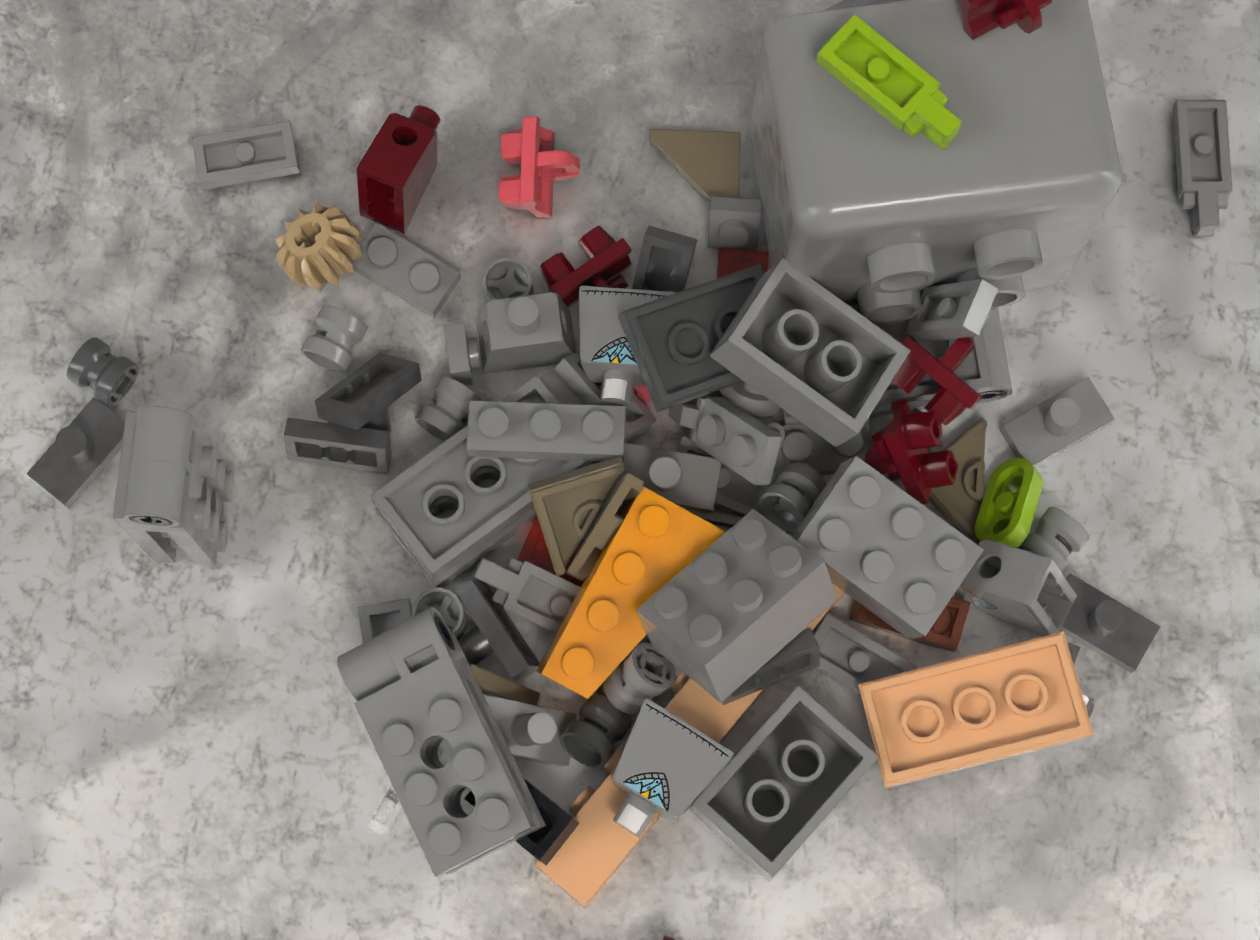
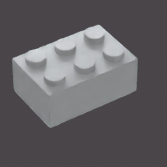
[710,258,911,447]
[791,456,984,639]
[636,509,838,703]
[690,686,879,882]

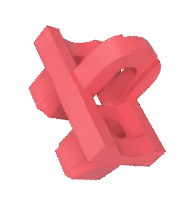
[498,116,580,219]

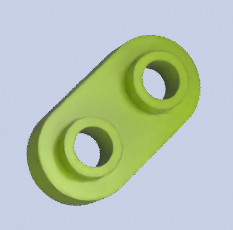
[974,458,1043,548]

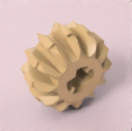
[275,203,363,292]

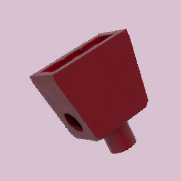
[356,105,441,234]

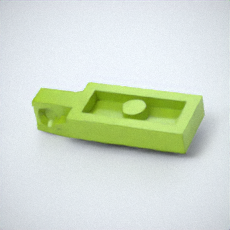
[816,14,962,150]

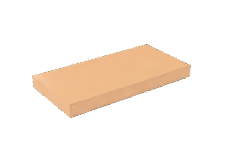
[858,631,1094,789]

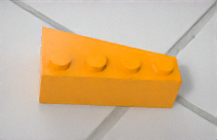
[536,487,726,699]

